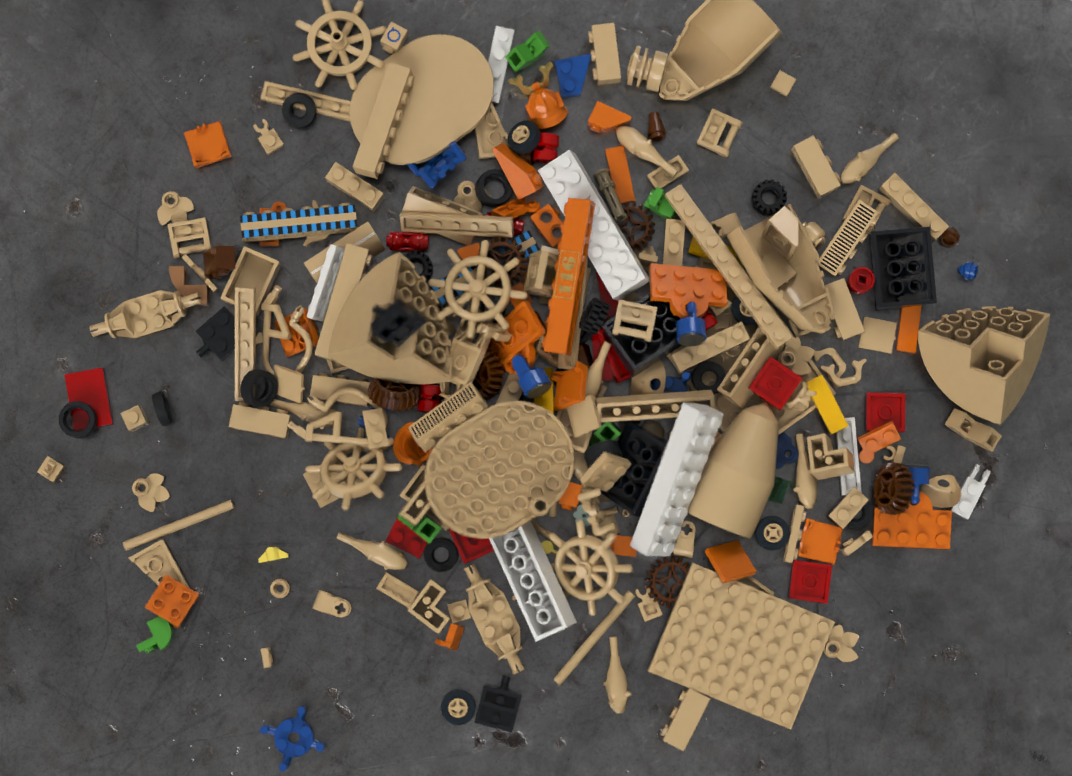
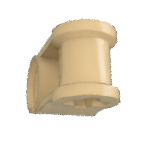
[710,213,741,239]
[673,521,696,558]
[312,590,352,618]

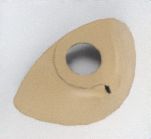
[631,360,666,395]
[920,475,961,508]

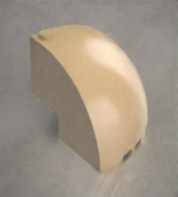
[328,252,452,384]
[918,306,1050,425]

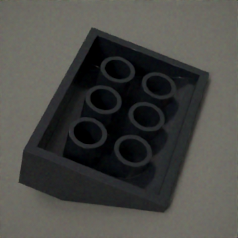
[870,227,937,310]
[601,293,682,378]
[594,421,668,517]

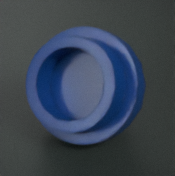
[958,261,979,280]

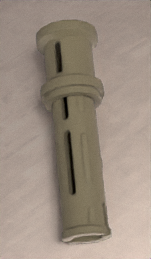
[593,168,627,222]

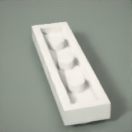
[488,26,515,104]
[306,244,345,322]
[836,417,862,496]

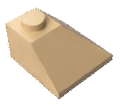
[762,206,799,261]

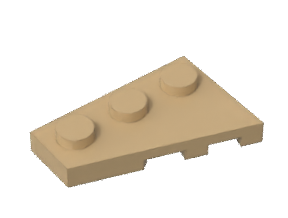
[475,103,516,159]
[129,539,190,588]

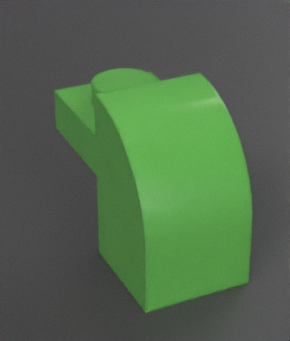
[505,30,550,72]
[644,187,677,220]
[588,422,622,448]
[396,515,442,544]
[136,616,174,654]

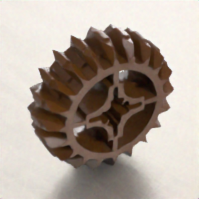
[611,201,655,251]
[476,237,528,288]
[472,348,505,400]
[368,378,420,412]
[873,462,915,515]
[645,556,689,608]

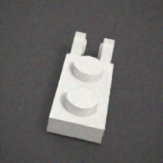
[950,464,991,520]

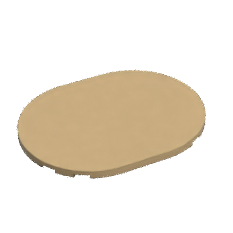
[350,34,494,165]
[424,401,574,539]

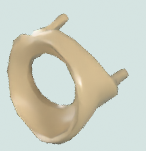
[785,381,816,411]

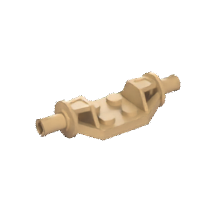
[90,290,202,338]
[440,310,494,400]
[464,564,525,675]

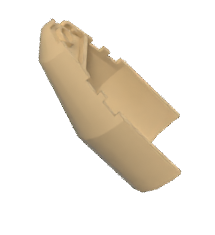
[659,0,782,101]
[727,204,834,334]
[688,402,779,539]

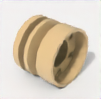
[627,46,668,92]

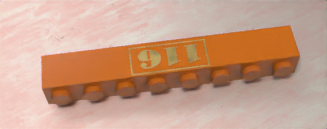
[542,198,595,356]

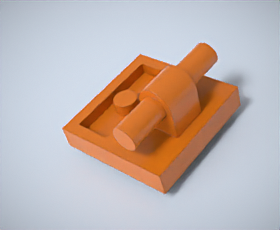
[273,308,319,358]

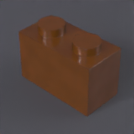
[203,246,236,279]

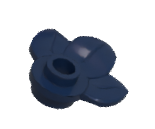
[776,432,799,469]

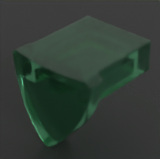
[768,477,796,504]

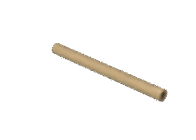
[123,500,235,551]
[553,590,635,685]

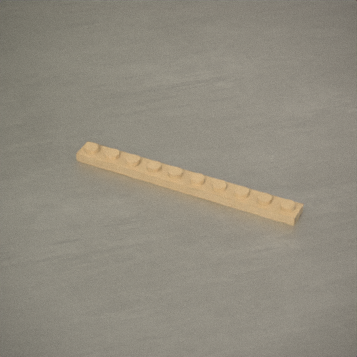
[664,184,793,349]

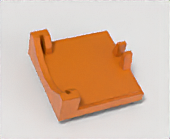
[184,121,232,169]
[550,361,588,411]
[798,518,843,565]
[145,575,200,629]

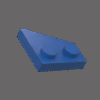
[555,54,591,99]

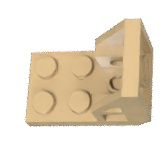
[523,250,591,306]

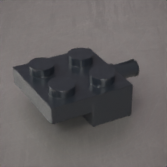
[370,299,426,347]
[196,306,235,361]
[474,675,522,733]

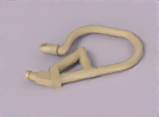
[261,285,313,375]
[287,387,387,445]

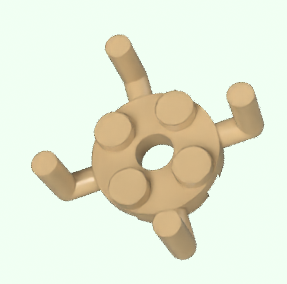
[578,482,619,537]

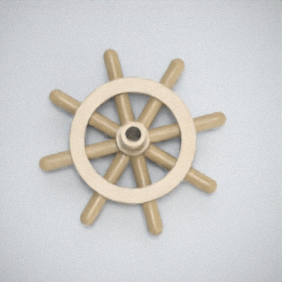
[293,0,386,90]
[428,240,528,338]
[305,428,402,510]
[548,520,633,616]

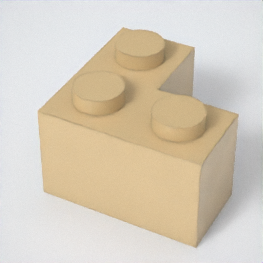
[807,433,855,480]
[407,579,451,634]

